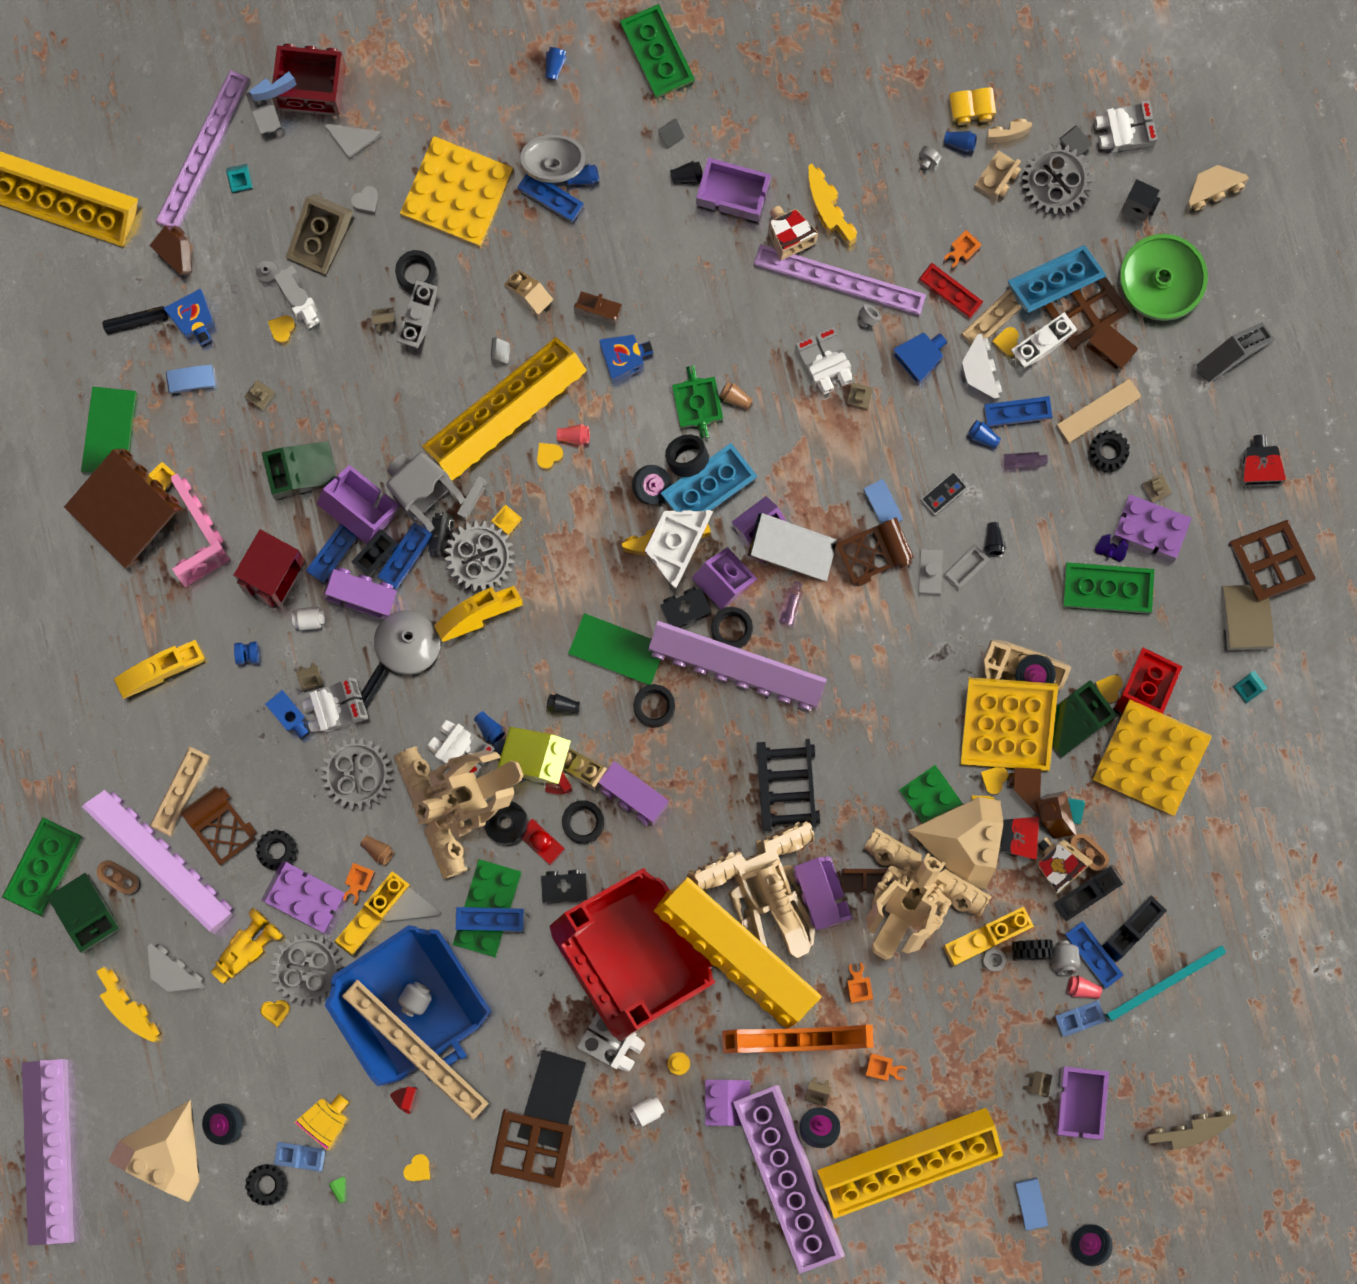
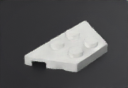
[645,510,713,589]

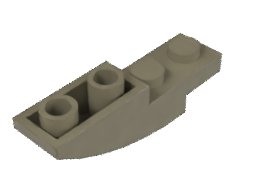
[1145,1111,1237,1150]

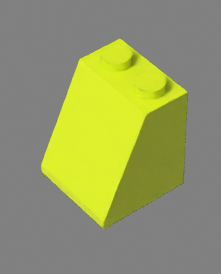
[498,727,571,784]

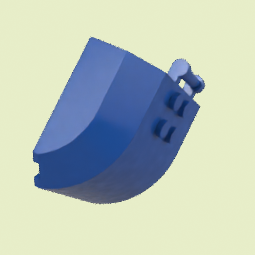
[325,925,491,1086]

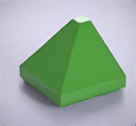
[329,1176,346,1204]

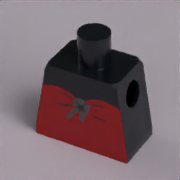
[1240,434,1286,486]
[999,817,1039,861]

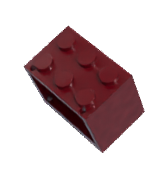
[272,43,346,115]
[233,529,306,607]

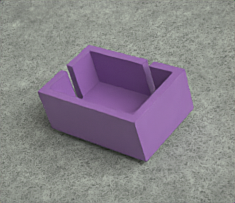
[696,157,771,222]
[317,465,400,544]
[1111,494,1192,563]
[321,567,397,620]
[598,761,669,827]
[794,856,853,930]
[261,861,345,933]
[1055,1067,1109,1140]

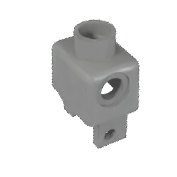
[386,453,465,532]

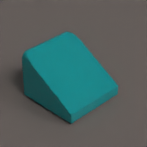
[226,164,252,192]
[1234,671,1267,703]
[1068,798,1085,825]

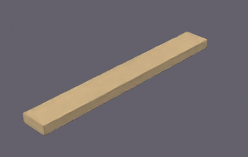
[342,980,489,1120]

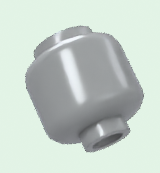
[1051,941,1081,976]
[398,982,432,1017]

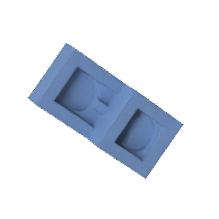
[249,72,297,101]
[166,365,215,394]
[863,479,903,524]
[1055,1000,1107,1037]
[274,1142,326,1172]
[1015,1178,1048,1231]

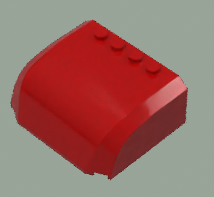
[549,868,715,1042]

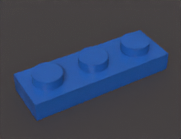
[517,174,584,223]
[984,396,1053,427]
[377,522,433,590]
[306,523,358,584]
[455,907,524,932]
[1064,921,1124,989]

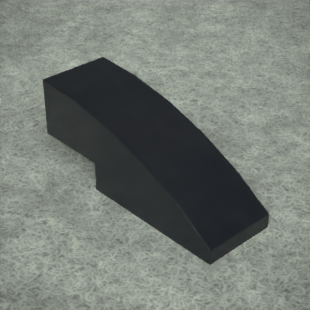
[1054,864,1125,922]
[1102,895,1167,962]

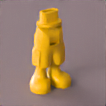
[210,907,283,983]

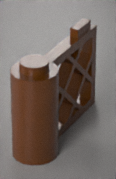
[836,517,914,586]
[180,786,257,865]

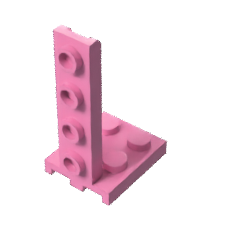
[171,473,231,588]

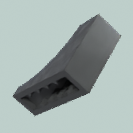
[1196,322,1275,383]

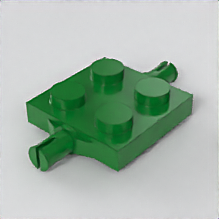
[672,365,723,439]

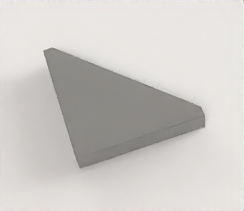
[325,124,381,159]
[383,887,441,922]

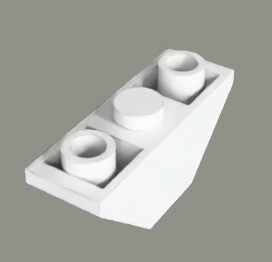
[1011,312,1077,368]
[962,334,1002,399]

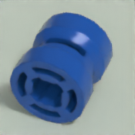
[234,641,259,665]

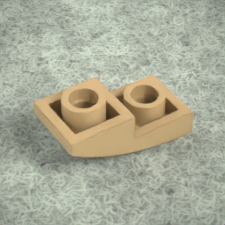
[986,119,1032,144]

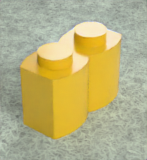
[949,88,996,125]

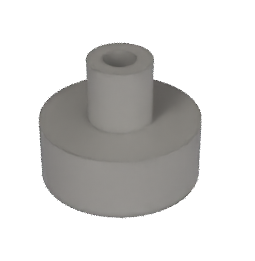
[919,146,942,169]
[256,261,278,284]
[859,304,881,327]
[983,949,1006,972]

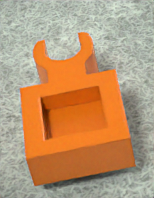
[944,230,982,269]
[343,863,374,905]
[847,962,873,1003]
[865,1053,907,1081]

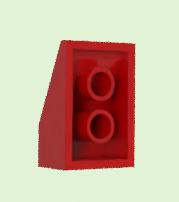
[1114,647,1183,714]

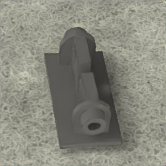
[428,512,455,558]

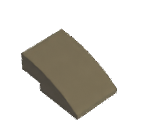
[1222,584,1274,650]

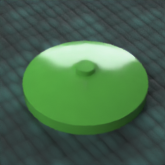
[1120,234,1208,321]

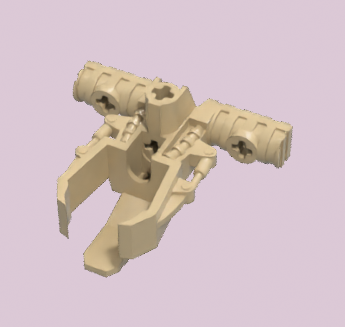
[394,747,524,879]
[687,821,815,958]
[863,828,992,960]

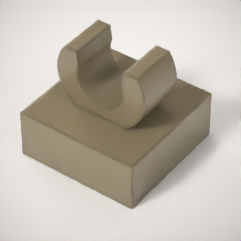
[372,307,395,332]
[244,380,276,411]
[847,383,873,411]
[1142,474,1172,503]
[296,662,324,692]
[1024,1071,1052,1098]
[804,1077,831,1106]

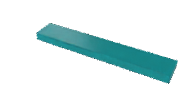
[1105,945,1226,1022]

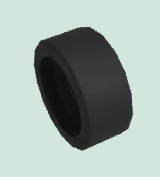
[395,250,437,293]
[665,434,709,477]
[711,607,753,649]
[633,684,675,728]
[562,800,604,843]

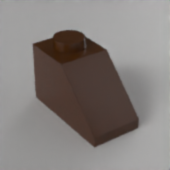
[149,225,191,275]
[1008,768,1041,816]
[1037,791,1076,838]

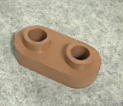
[1070,834,1109,872]
[97,860,139,895]

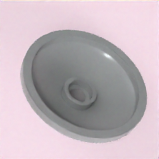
[520,134,585,183]
[374,611,440,675]

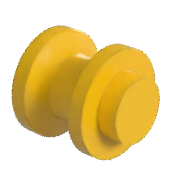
[667,1052,690,1075]

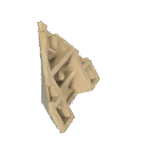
[983,640,1071,691]
[907,797,1003,889]
[109,1100,200,1202]

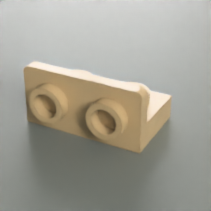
[974,150,1022,201]

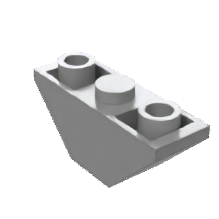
[397,280,438,348]
[147,943,205,993]

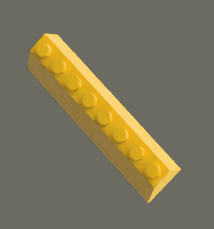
[0,151,138,247]
[421,337,587,480]
[654,877,822,1029]
[817,1107,1003,1219]

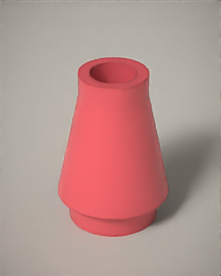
[557,424,590,446]
[1067,975,1102,999]

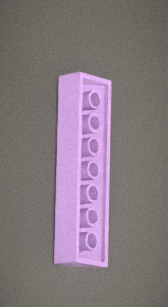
[648,621,827,711]
[82,790,234,934]
[22,1059,74,1245]
[733,1084,845,1274]

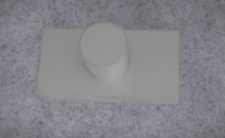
[918,549,943,595]

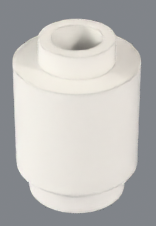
[292,606,325,631]
[629,1097,665,1127]

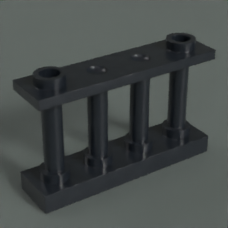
[756,739,820,833]

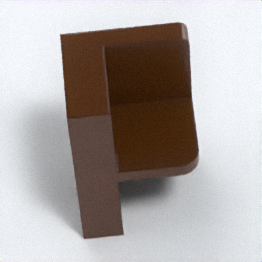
[574,291,622,326]
[1086,322,1138,373]
[841,869,887,893]

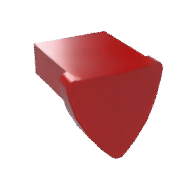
[545,771,572,795]
[390,1086,418,1114]

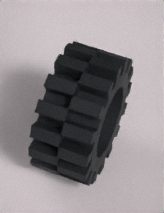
[1089,430,1130,472]
[255,829,297,871]
[1012,939,1054,961]
[245,1164,288,1206]

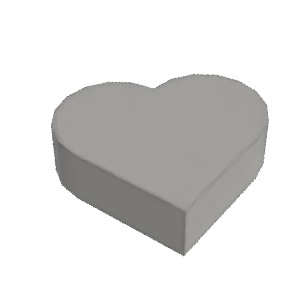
[351,186,378,213]

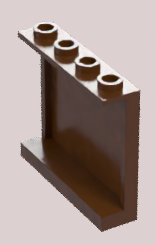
[64,449,183,568]

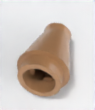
[719,382,753,410]
[360,835,394,866]

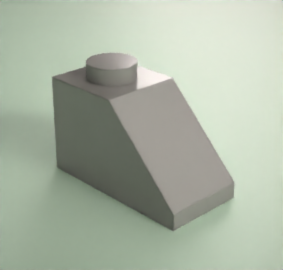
[246,93,281,134]

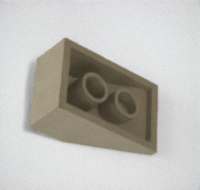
[286,194,353,274]

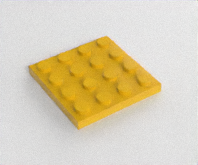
[400,136,514,247]
[960,677,1058,771]
[1093,699,1212,816]

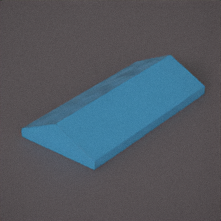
[1008,245,1106,313]
[661,443,758,512]

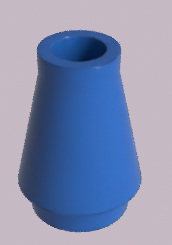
[545,47,567,81]
[944,131,977,152]
[567,163,599,185]
[967,420,1001,449]
[474,711,505,744]

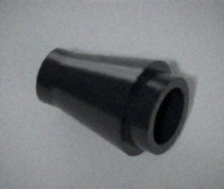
[670,160,703,183]
[984,522,1006,556]
[546,693,580,715]

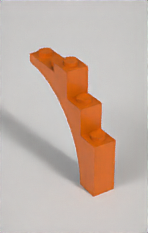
[722,1025,873,1053]

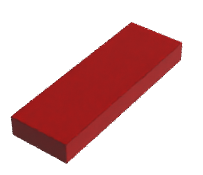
[918,262,983,320]

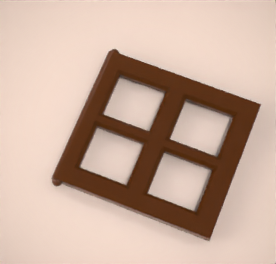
[1043,277,1130,350]
[1229,520,1316,602]
[490,1109,573,1188]

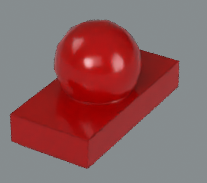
[522,819,565,865]

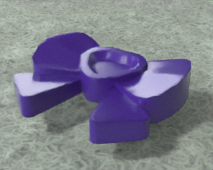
[1095,534,1128,562]

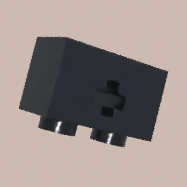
[1122,179,1161,221]
[351,529,398,578]
[660,587,712,628]
[541,870,588,904]

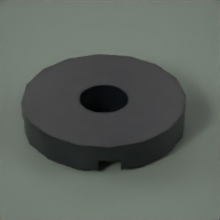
[484,801,529,846]

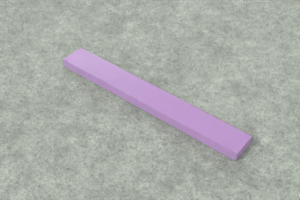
[155,70,251,227]
[753,244,926,316]

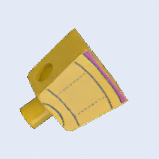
[294,1094,349,1150]

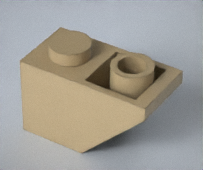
[504,270,554,315]

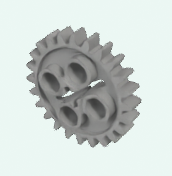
[1022,144,1093,215]
[443,520,515,592]
[320,738,393,810]
[270,933,343,1006]

